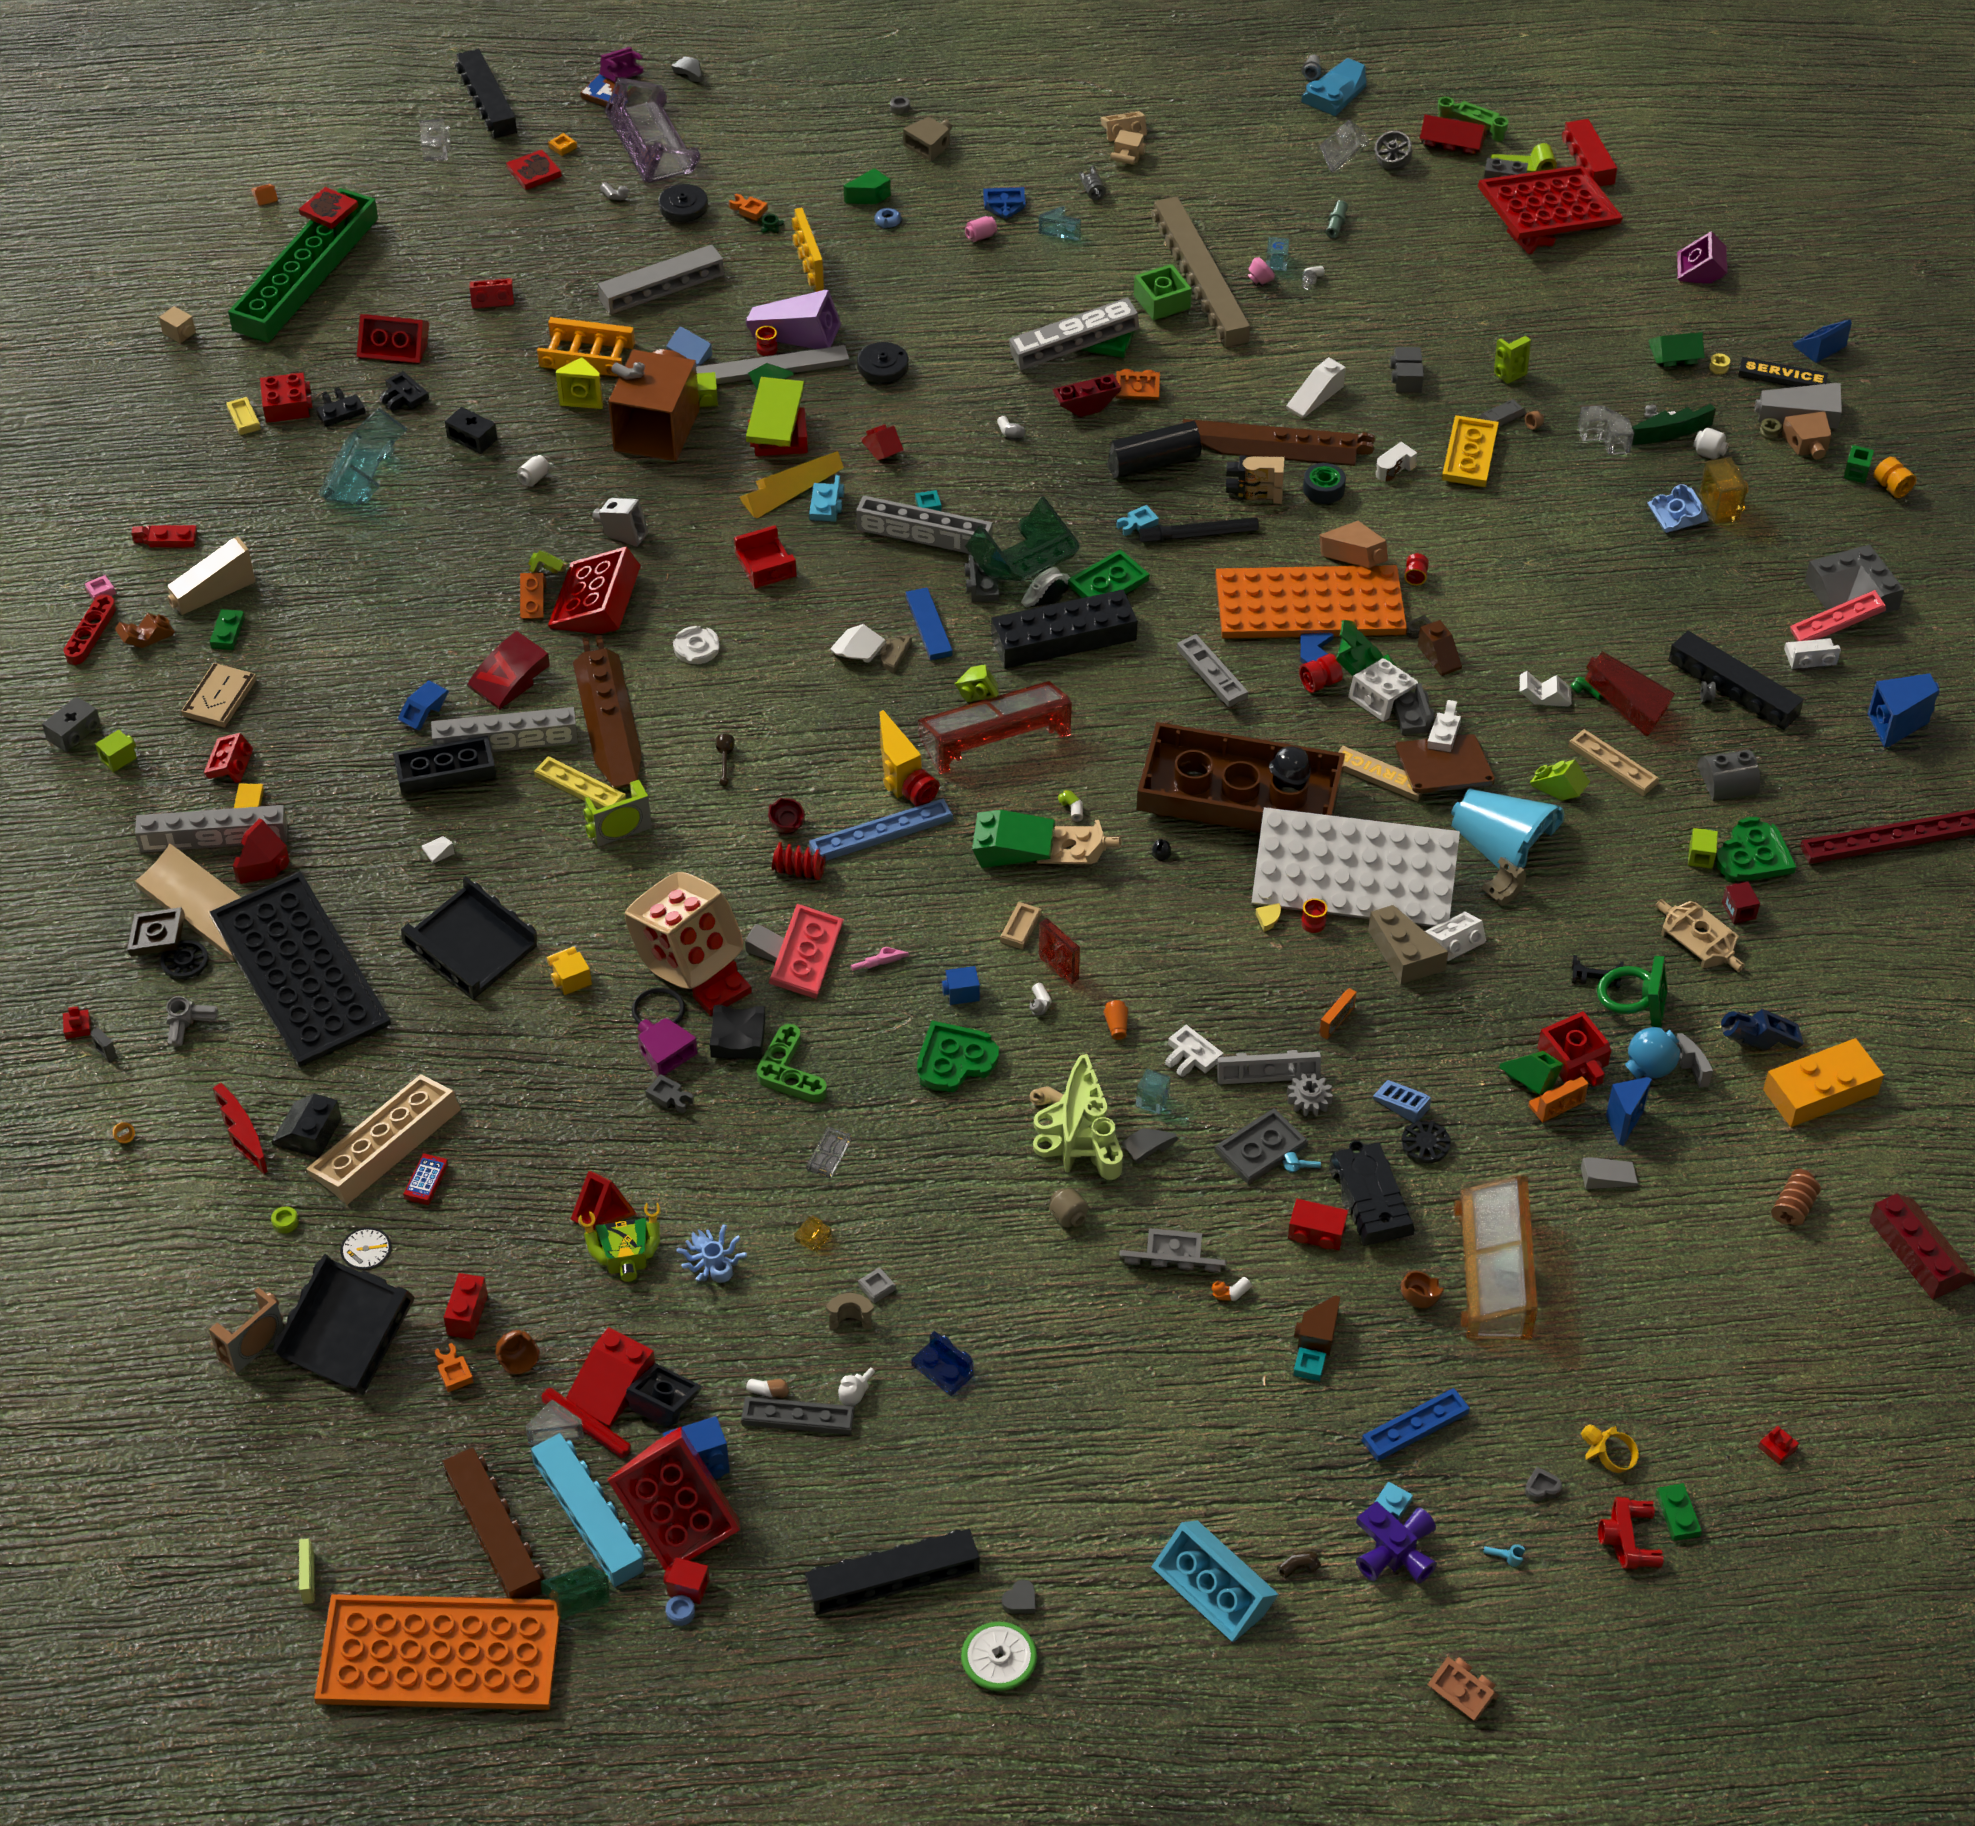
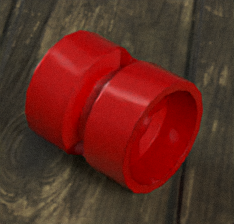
[1299,653,1343,693]

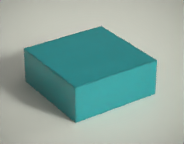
[915,490,941,511]
[1293,1347,1326,1381]

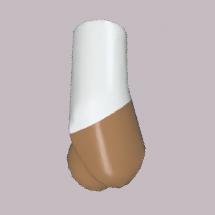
[746,1379,789,1398]

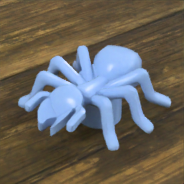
[677,1225,747,1283]

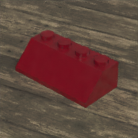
[1869,1193,1975,1300]

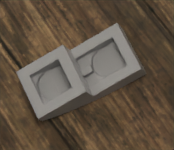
[1676,1033,1713,1088]

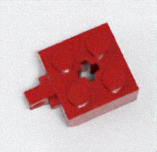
[1537,1011,1612,1087]

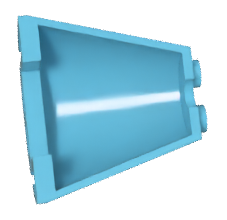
[1451,788,1564,869]

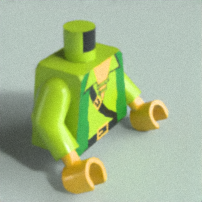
[578,1203,661,1282]

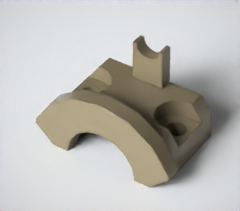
[1482,857,1526,906]
[826,1293,874,1329]

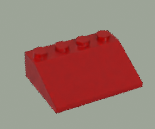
[548,546,641,634]
[607,1427,740,1572]

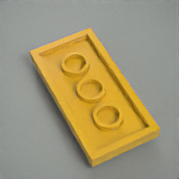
[792,208,824,292]
[1442,415,1499,487]

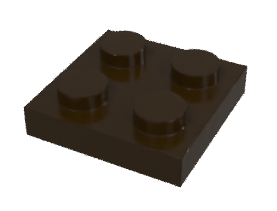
[127,907,185,957]

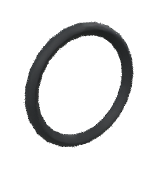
[632,987,685,1024]

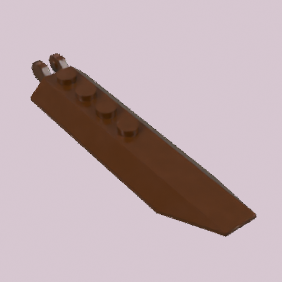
[1183,419,1375,466]
[573,635,642,788]

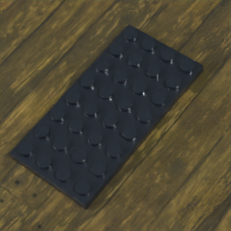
[209,871,391,1068]

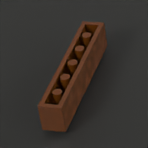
[442,1447,545,1599]

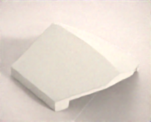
[830,624,886,662]

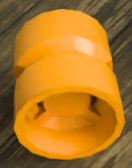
[1873,457,1917,498]

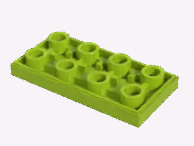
[746,377,804,446]

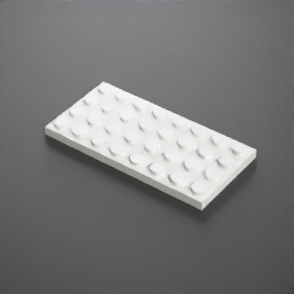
[1251,808,1460,927]

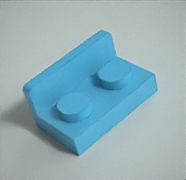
[809,475,844,522]

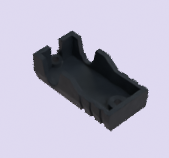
[1329,1141,1415,1246]

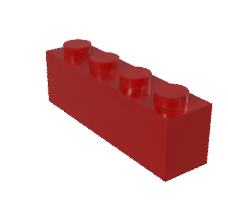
[1562,119,1617,187]

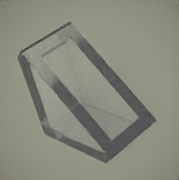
[526,1399,584,1445]

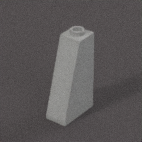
[1755,383,1842,429]

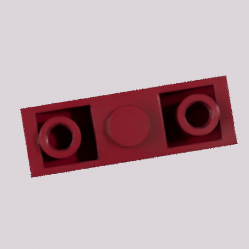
[1052,374,1121,417]

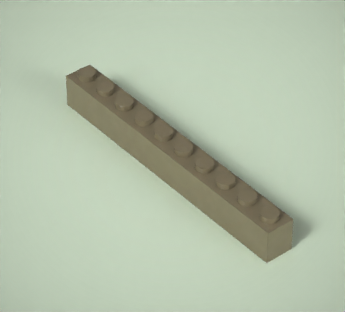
[1151,196,1250,347]

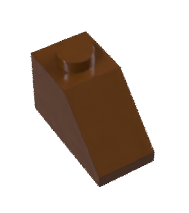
[1418,620,1462,676]
[1294,1295,1341,1356]

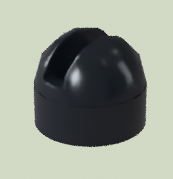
[1151,839,1171,860]

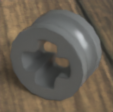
[1700,682,1716,703]

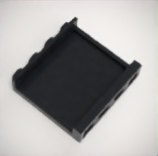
[401,876,537,1000]
[272,1254,415,1395]

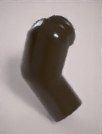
[1277,1551,1321,1578]

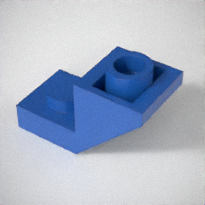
[398,680,449,730]

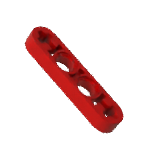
[63,595,116,665]

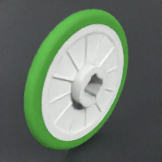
[961,1622,1037,1691]

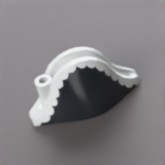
[1021,567,1071,607]

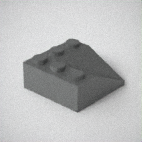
[1805,544,1904,617]

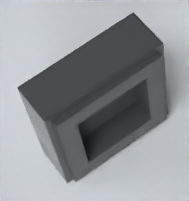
[91,1027,117,1062]

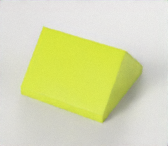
[556,357,603,409]

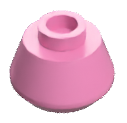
[1248,257,1275,285]

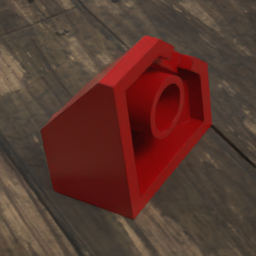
[233,818,290,884]

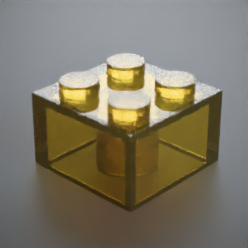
[1699,457,1749,524]

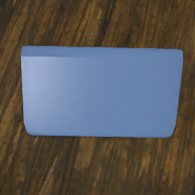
[666,327,712,367]

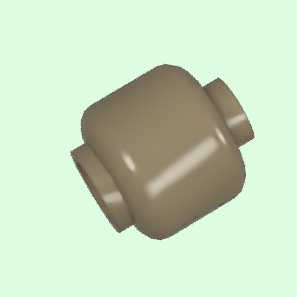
[1049,1188,1088,1228]

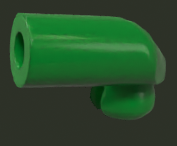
[1570,676,1607,700]

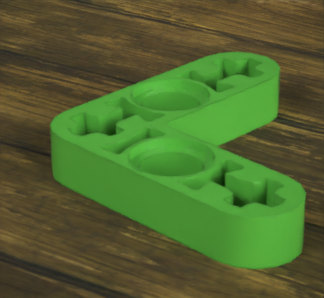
[757,1024,827,1103]

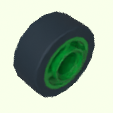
[1303,463,1346,504]

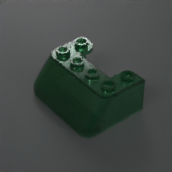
[965,496,1080,581]

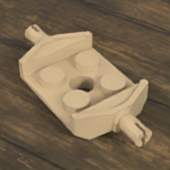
[1037,820,1122,864]
[1655,899,1745,972]

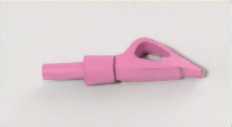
[851,947,909,971]

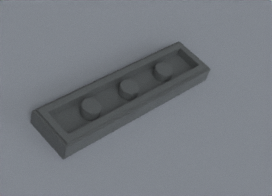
[741,1397,855,1435]

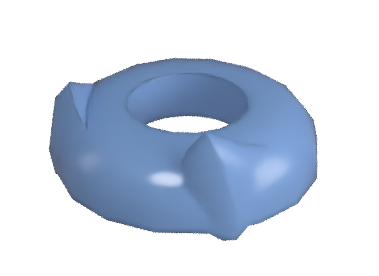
[875,208,902,229]

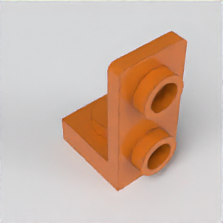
[520,573,547,619]

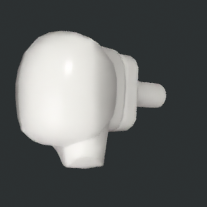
[838,1368,875,1406]

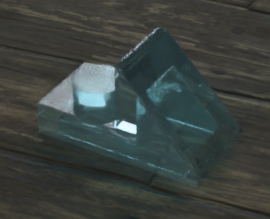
[1039,206,1081,241]

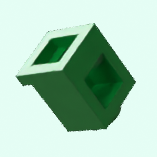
[1843,445,1874,483]

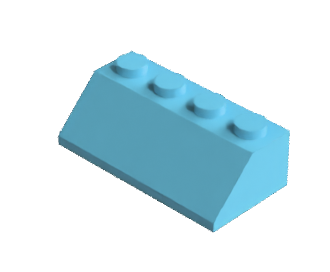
[1151,1520,1279,1642]

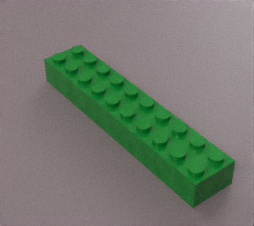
[228,188,378,343]

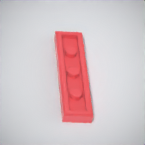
[1790,590,1886,641]

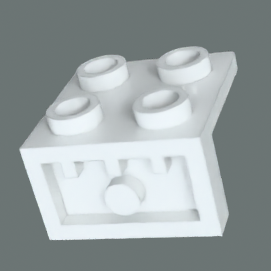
[1348,659,1418,722]

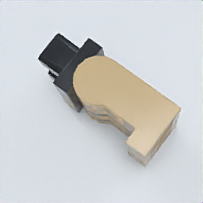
[1226,455,1284,504]

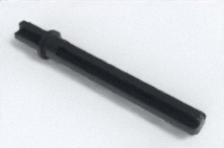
[1139,517,1259,542]

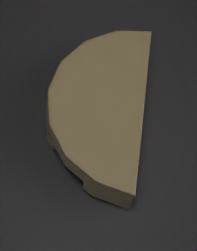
[880,636,912,674]

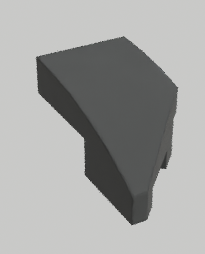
[671,56,703,82]
[1121,1128,1179,1164]

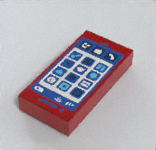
[403,1153,449,1206]

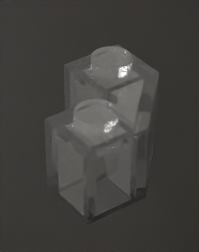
[1578,405,1634,455]

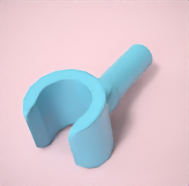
[1282,1152,1321,1173]
[1483,1544,1525,1567]

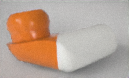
[1211,1277,1252,1301]

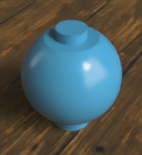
[1625,1027,1680,1079]

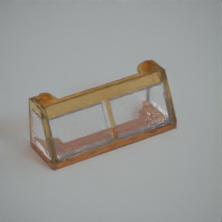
[1454,1176,1538,1340]

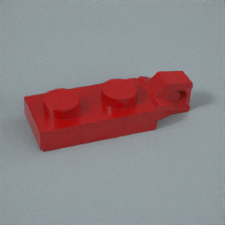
[131,525,197,548]

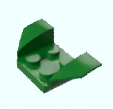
[1336,620,1398,676]

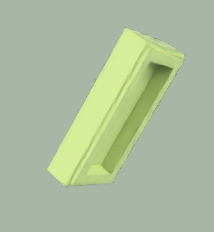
[299,1539,315,1604]

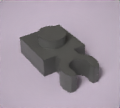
[645,1074,694,1113]

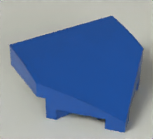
[983,187,1025,218]

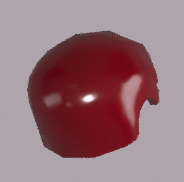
[768,798,805,834]

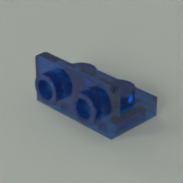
[911,1331,974,1396]

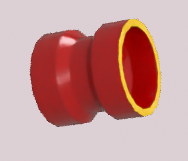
[756,326,778,356]
[1404,553,1429,585]
[1301,898,1327,933]

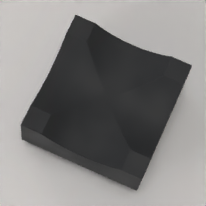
[710,1005,765,1059]

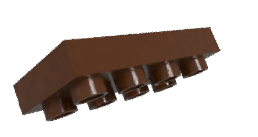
[1136,722,1345,833]

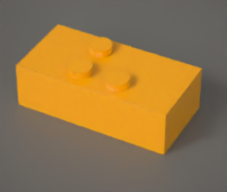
[1763,1038,1884,1127]

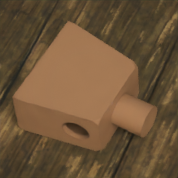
[1781,411,1831,460]

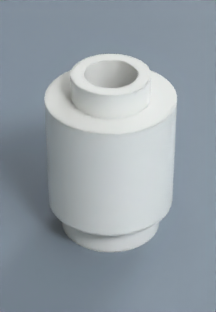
[517,455,550,487]

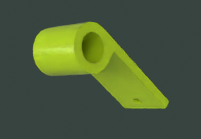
[1491,143,1557,173]

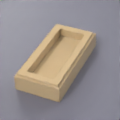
[1000,902,1041,949]

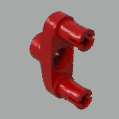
[1598,1497,1664,1569]

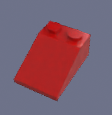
[566,1327,655,1429]

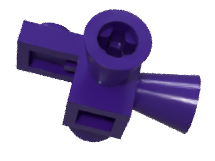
[1356,1501,1437,1584]

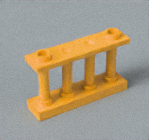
[537,317,635,377]

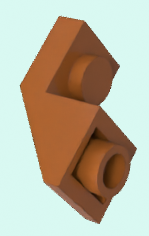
[115,613,175,648]

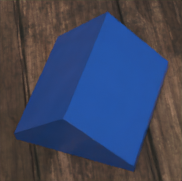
[1793,319,1852,363]
[1606,1077,1652,1146]

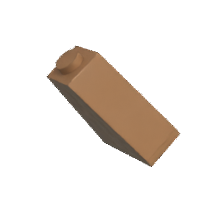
[1319,521,1388,568]

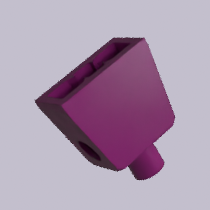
[637,1018,698,1077]

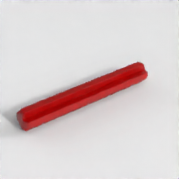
[541,1388,631,1458]

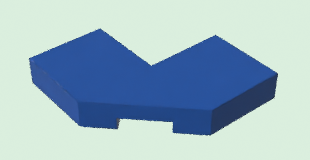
[1300,633,1334,664]

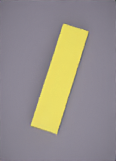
[534,756,626,809]

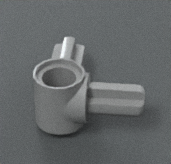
[166,996,218,1048]

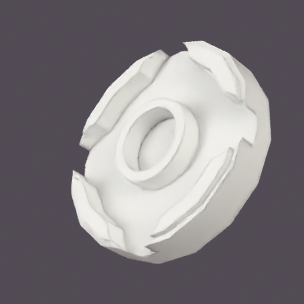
[673,626,720,664]

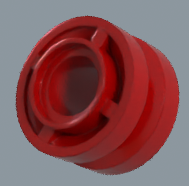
[902,769,940,807]

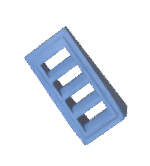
[1373,1080,1431,1123]

